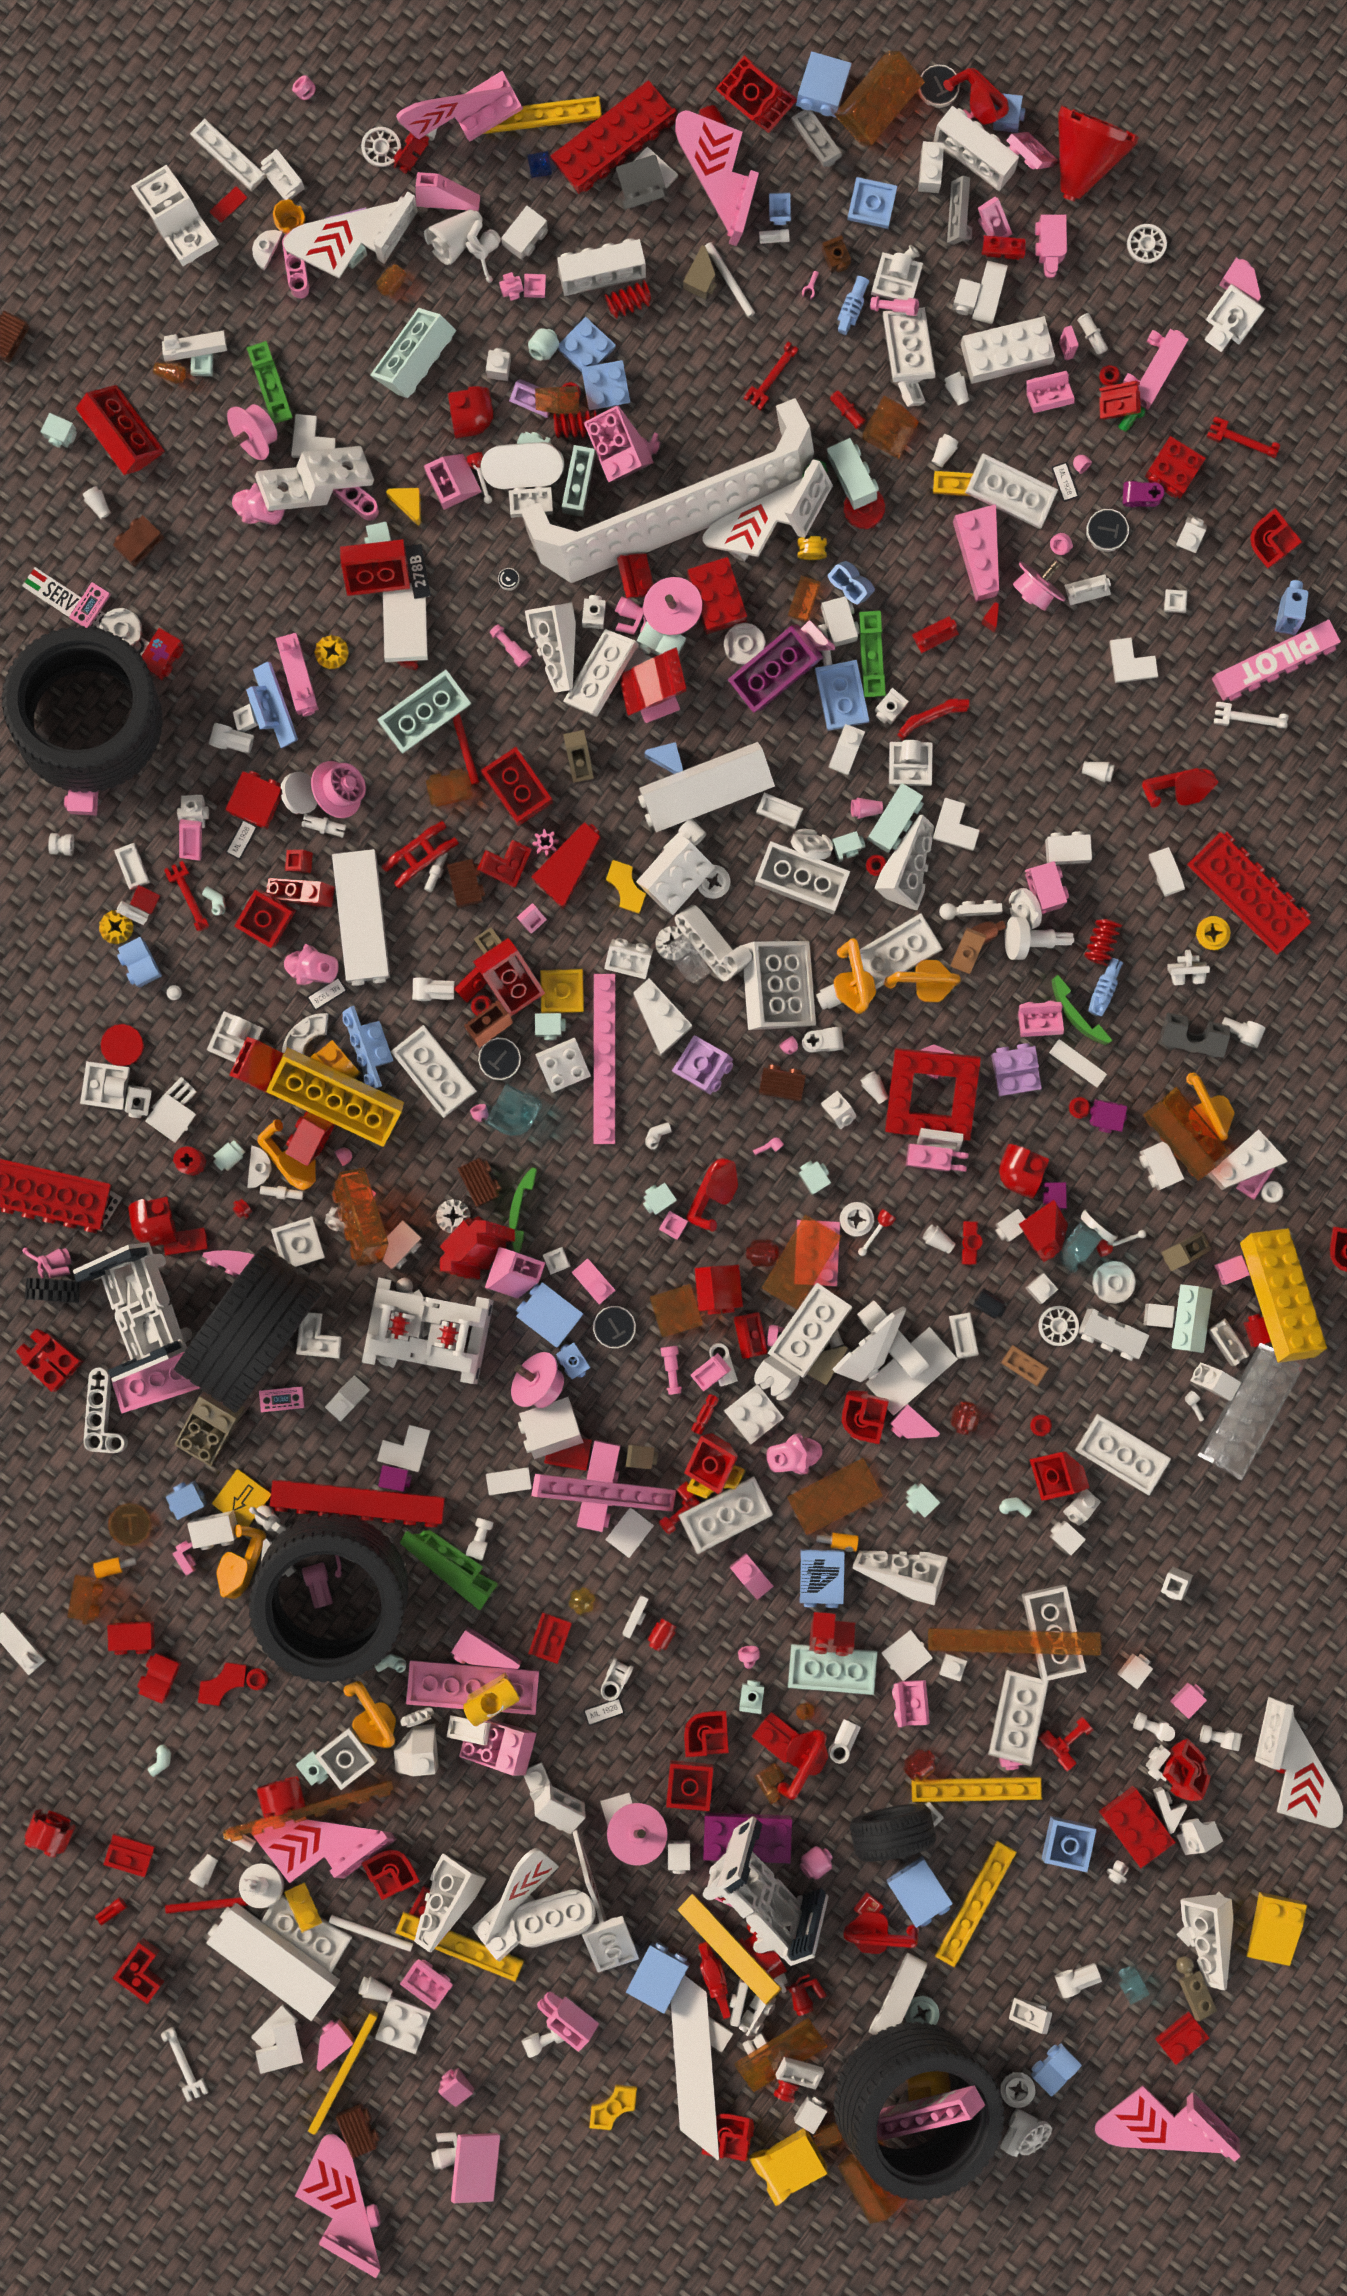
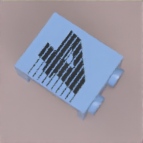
[799,1549,844,1608]

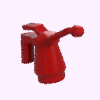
[785,1973,827,2016]

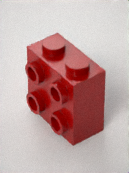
[1145,436,1206,499]
[225,771,283,830]
[229,1037,284,1096]
[695,1265,743,1315]

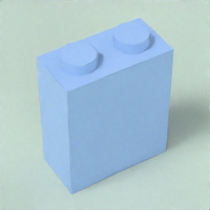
[796,51,852,117]
[516,1282,583,1348]
[887,1856,952,1928]
[626,1942,690,2013]

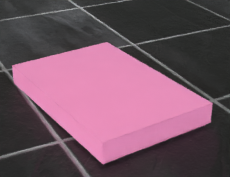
[451,2133,500,2203]

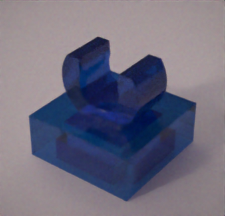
[527,151,552,178]

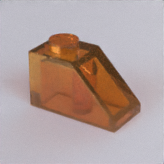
[535,386,579,414]

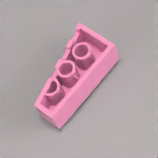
[953,504,999,602]

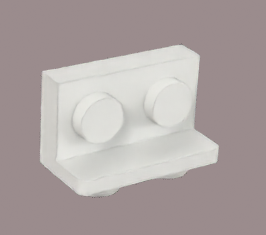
[509,486,553,518]
[604,938,653,979]

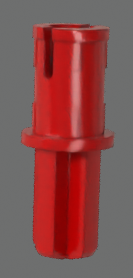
[830,391,866,429]

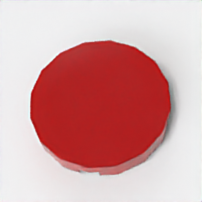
[843,491,885,529]
[100,1024,144,1067]

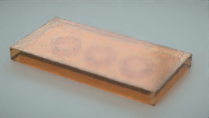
[761,1215,842,1310]
[787,1458,883,1536]
[734,2017,828,2092]

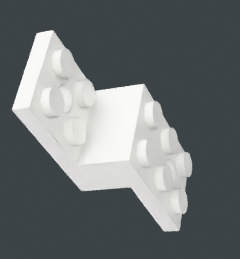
[131,165,219,266]
[255,446,374,511]

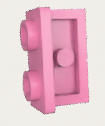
[1027,371,1074,413]
[1018,1001,1064,1037]
[892,1680,930,1727]
[400,1959,453,2010]

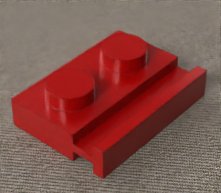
[1099,380,1141,420]
[617,554,654,599]
[544,1438,592,1471]
[528,1612,572,1664]
[751,1711,800,1764]
[103,1833,155,1878]
[1155,2011,1209,2065]

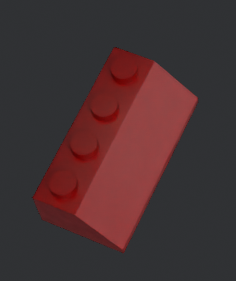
[75,385,165,475]

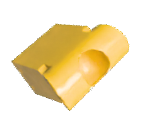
[463,1673,521,1727]
[748,2128,827,2206]

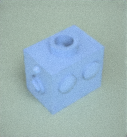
[993,93,1025,133]
[556,1342,591,1379]
[166,1481,207,1520]

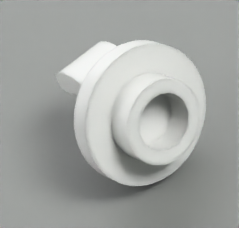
[1106,1860,1129,1884]

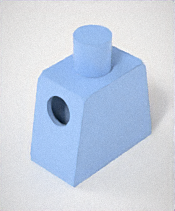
[1275,580,1308,635]

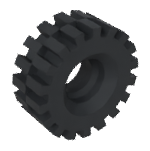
[25,1278,81,1303]

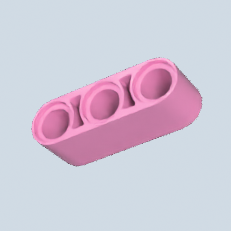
[282,233,310,299]
[332,487,379,521]

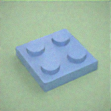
[847,177,897,229]
[557,317,616,372]
[581,360,630,410]

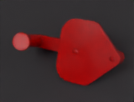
[943,68,1009,125]
[1142,768,1218,808]
[687,1158,738,1232]
[777,1729,828,1800]
[843,1911,919,1954]

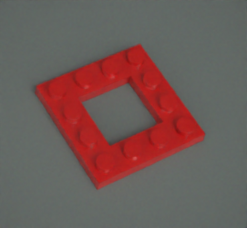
[885,1048,981,1141]

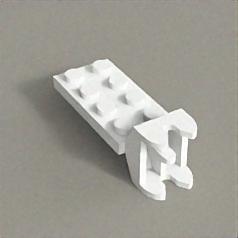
[754,1283,853,1401]

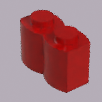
[137,1653,182,1704]

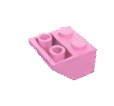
[424,454,482,510]
[485,1247,545,1299]

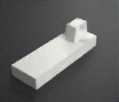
[162,330,227,362]
[0,1611,46,1675]

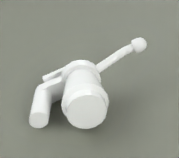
[465,220,501,283]
[249,1505,286,1534]
[431,2132,457,2170]

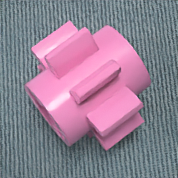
[499,272,524,301]
[532,829,559,857]

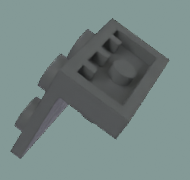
[616,155,668,209]

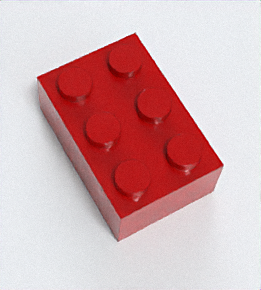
[340,539,410,596]
[687,557,747,635]
[481,747,553,826]
[473,938,545,1017]
[1099,1786,1176,1868]

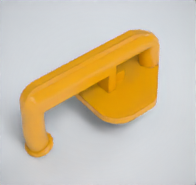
[834,938,876,1014]
[884,960,961,1002]
[1186,1073,1234,1141]
[257,1119,316,1190]
[217,1524,266,1599]
[343,1681,396,1748]

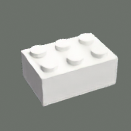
[636,834,715,915]

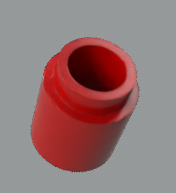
[647,1619,676,1652]

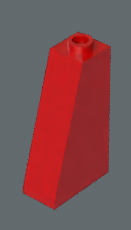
[531,822,600,909]

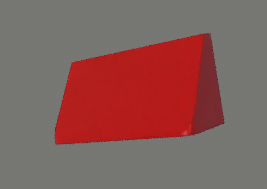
[734,1312,768,1359]

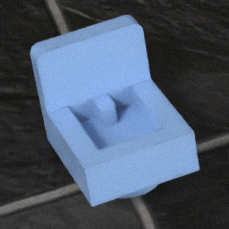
[769,192,791,225]

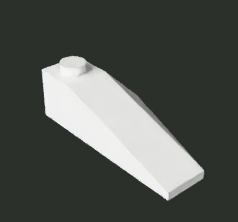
[525,602,576,692]
[875,815,934,910]
[833,1306,906,1382]
[853,1551,948,1605]
[414,1853,486,1952]
[1181,1895,1233,1990]

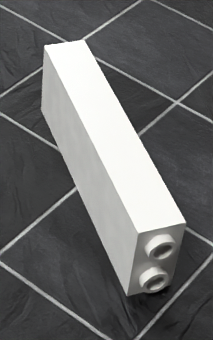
[638,742,775,832]
[332,849,390,986]
[206,1903,340,2021]

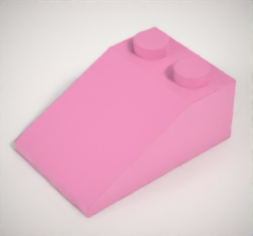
[451,1627,522,1669]

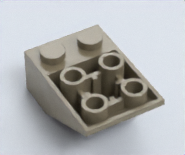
[174,1392,245,1467]

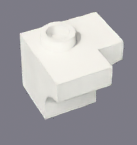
[1177,1818,1223,1855]

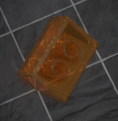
[837,2138,908,2224]

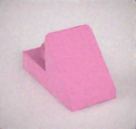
[977,197,1012,237]

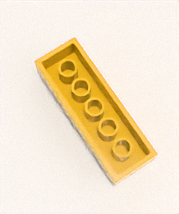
[266,1047,404,1147]
[1240,1228,1327,1363]

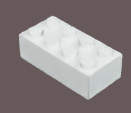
[933,106,1019,192]
[557,238,646,296]
[961,316,1055,384]
[754,841,850,915]
[1022,1585,1086,1681]

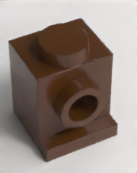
[821,235,851,273]

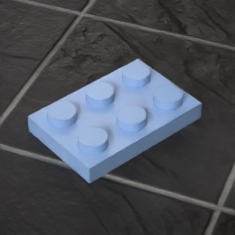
[815,660,869,731]

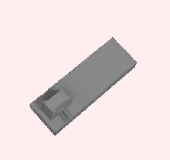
[791,110,842,167]
[947,176,973,245]

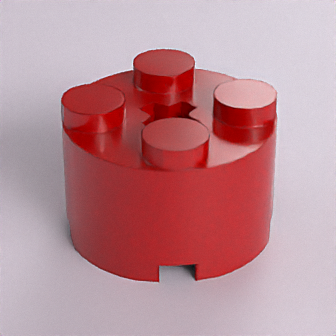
[256,1776,305,1818]
[24,1809,75,1858]

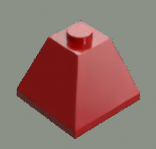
[1019,1200,1068,1262]
[684,1433,738,1494]
[1029,1451,1090,1501]

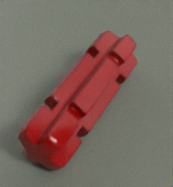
[691,1394,719,1435]

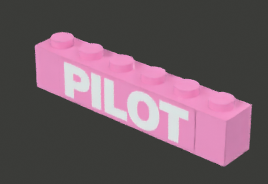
[1212,620,1340,701]
[877,2085,985,2141]

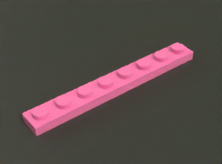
[594,974,615,1144]
[531,1474,676,1512]

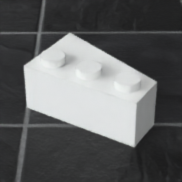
[633,978,692,1056]
[1208,1130,1288,1190]
[1078,1309,1149,1361]

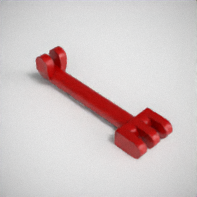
[743,341,799,411]
[1206,417,1281,458]
[164,860,209,931]

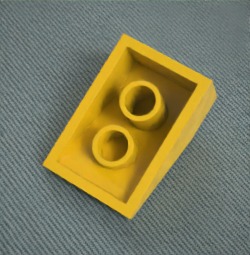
[1247,1892,1307,1966]

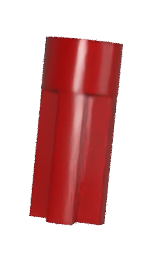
[95,1897,127,1926]

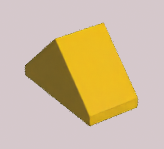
[386,488,421,526]

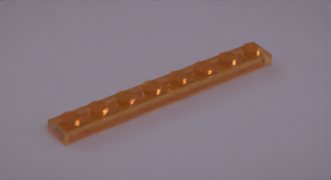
[928,1628,1102,1656]
[223,1779,394,1842]

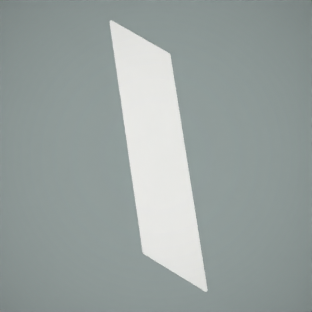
[671,1975,719,2160]

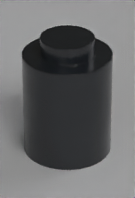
[973,1288,1007,1319]

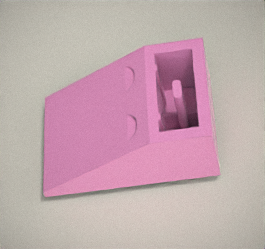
[584,405,654,482]
[459,1719,537,1775]

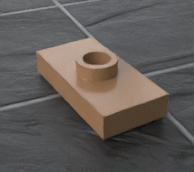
[950,928,986,974]
[1001,1345,1049,1386]

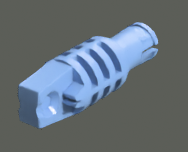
[837,276,869,335]
[1088,958,1123,1016]

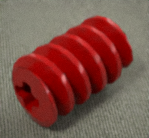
[604,280,651,319]
[554,410,596,438]
[1084,919,1122,966]
[173,1146,206,1176]

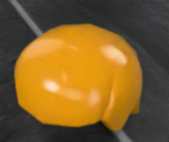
[273,199,306,234]

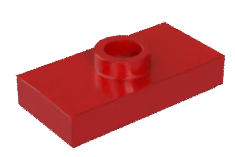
[454,967,487,1002]
[164,1228,208,1255]

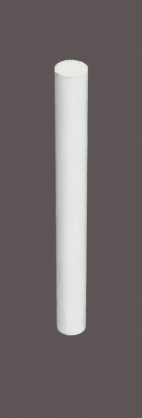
[705,242,755,317]
[329,1915,413,1952]

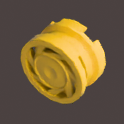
[797,536,827,560]

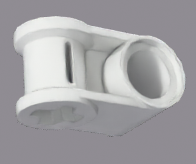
[802,1027,844,1053]
[601,1657,634,1701]

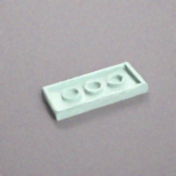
[788,1644,877,1695]

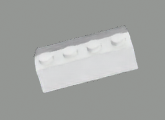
[743,941,816,1030]

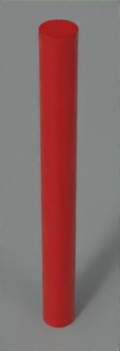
[452,714,479,785]
[165,1897,248,1914]

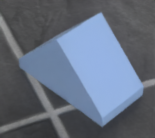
[644,742,683,774]

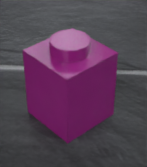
[378,1465,412,1492]

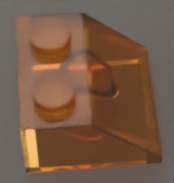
[862,396,919,459]

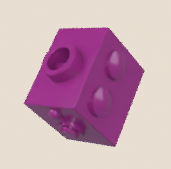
[1090,1099,1127,1133]

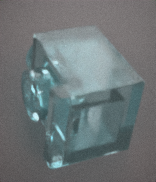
[1118,1967,1150,2005]

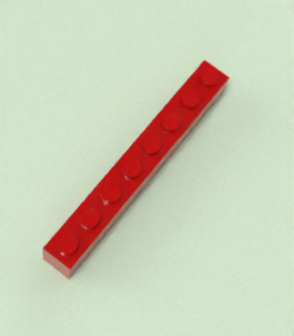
[270,1480,446,1527]

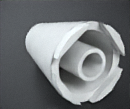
[424,209,483,265]

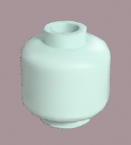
[528,328,559,361]

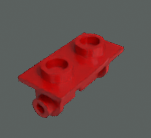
[393,132,429,174]
[982,235,1026,260]
[912,616,959,654]

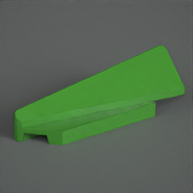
[400,1530,498,1610]

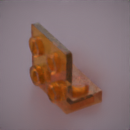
[650,1284,703,1337]
[67,1574,104,1625]

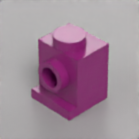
[1042,1182,1067,1210]

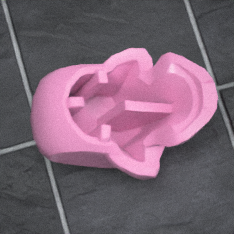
[232,483,285,525]
[284,944,338,985]
[767,1433,823,1475]

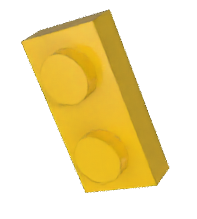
[933,471,973,496]
[284,1883,322,1933]

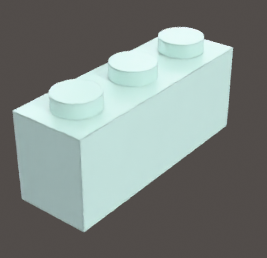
[827,438,879,510]
[562,445,595,517]
[867,783,924,853]
[1172,1285,1213,1353]

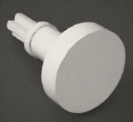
[1004,917,1074,960]
[239,1864,284,1908]

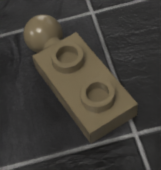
[1176,1956,1217,2021]

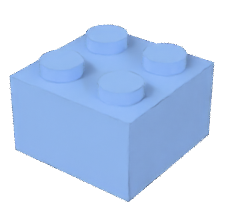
[1042,1816,1096,1872]

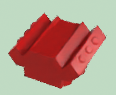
[716,55,797,133]
[619,647,686,716]
[440,1216,515,1280]

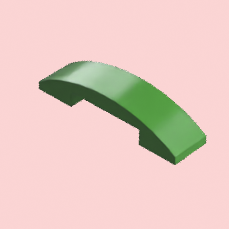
[247,341,293,424]
[859,611,886,697]
[1052,975,1112,1045]
[509,1168,537,1253]

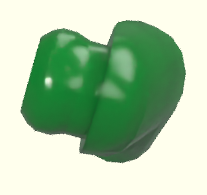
[1118,407,1146,432]

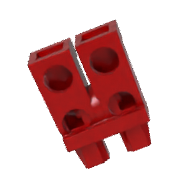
[16,1328,84,1392]

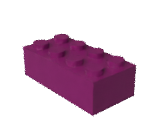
[728,624,824,713]
[703,1812,792,1863]

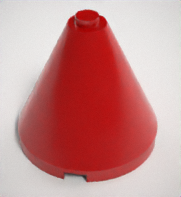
[1058,105,1139,201]

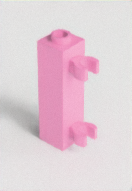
[1123,329,1188,410]
[276,633,319,716]

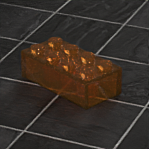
[834,51,925,145]
[1143,1087,1231,1181]
[332,1167,389,1267]

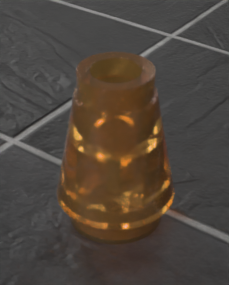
[153,362,186,384]

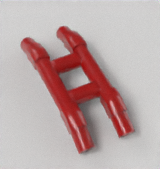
[897,698,969,741]
[382,821,459,888]

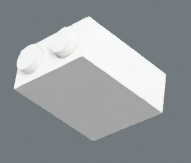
[518,1397,583,1459]

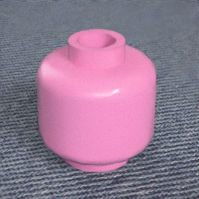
[800,1846,833,1879]

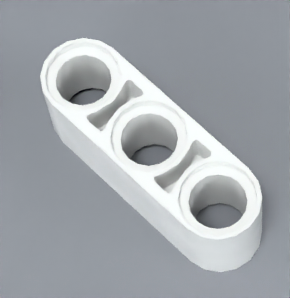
[972,260,1008,324]

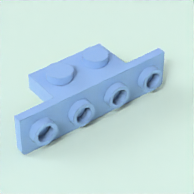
[246,662,298,748]
[342,1006,393,1089]

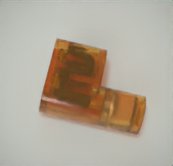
[754,1763,785,1804]

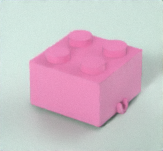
[1025,861,1069,914]

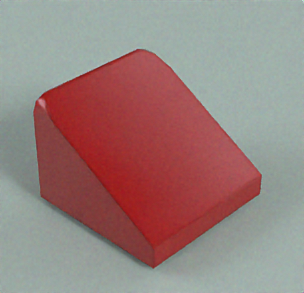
[982,602,999,632]
[285,850,313,873]
[130,885,160,915]

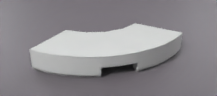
[282,1013,329,1055]

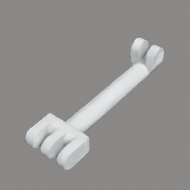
[1214,702,1289,729]
[161,2027,208,2102]

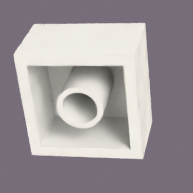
[315,1726,378,1790]

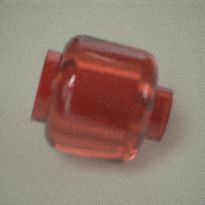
[746,1239,779,1267]
[950,1401,981,1435]
[903,1749,936,1781]

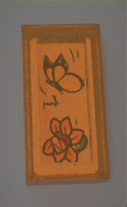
[788,575,821,623]

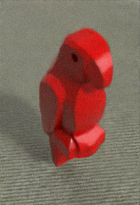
[698,1941,731,2019]

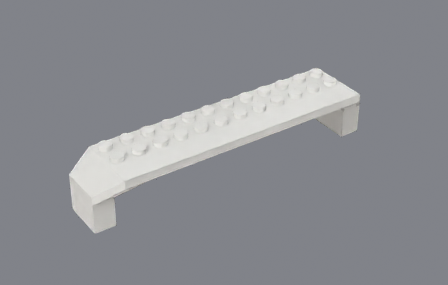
[520,398,814,583]

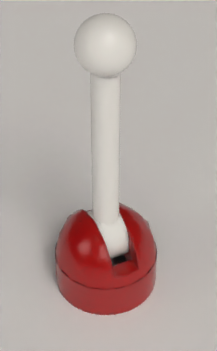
[466,452,492,504]
[858,1209,896,1256]
[1095,1230,1146,1257]

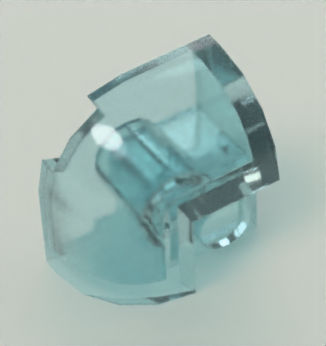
[485,1084,542,1136]
[1060,1223,1102,1273]

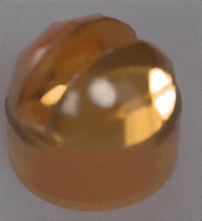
[796,1702,815,1720]

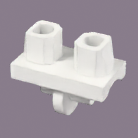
[1167,950,1210,985]

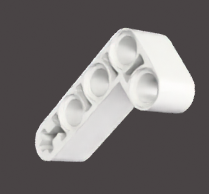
[675,905,752,981]
[857,1300,929,1380]
[84,1367,128,1453]
[869,1953,928,2035]

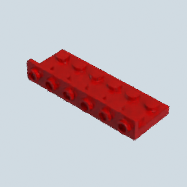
[550,80,677,194]
[1187,832,1311,955]
[0,1159,112,1233]

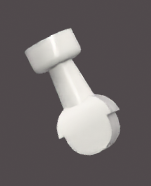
[466,1518,494,1560]
[1133,1712,1175,1741]
[1200,1725,1243,1751]
[521,2030,565,2058]

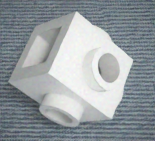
[177,795,209,828]

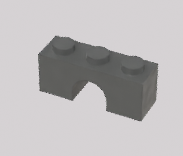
[1161,1012,1230,1058]

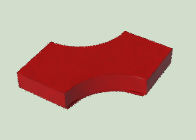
[198,1662,247,1706]

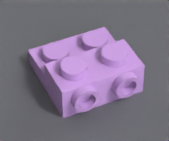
[672,1035,733,1095]
[991,1043,1042,1096]

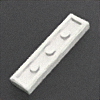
[190,118,266,192]

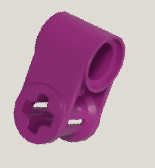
[1123,481,1164,507]

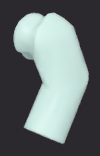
[202,886,226,916]
[999,1497,1033,1517]
[374,1654,406,1673]
[148,1745,171,1777]

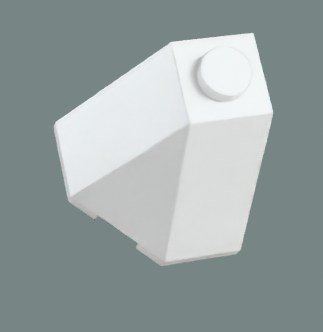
[394,1724,439,1776]

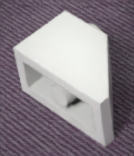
[828,724,865,775]

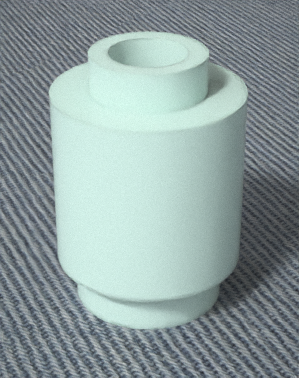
[213,1140,245,1171]

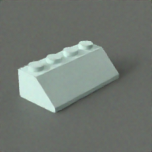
[370,308,456,398]
[377,670,471,754]

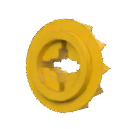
[314,635,349,669]
[99,910,133,944]
[1196,916,1230,950]

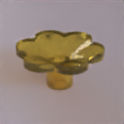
[569,1588,595,1615]

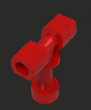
[962,1221,983,1265]
[658,1481,701,1535]
[1037,1717,1094,1771]

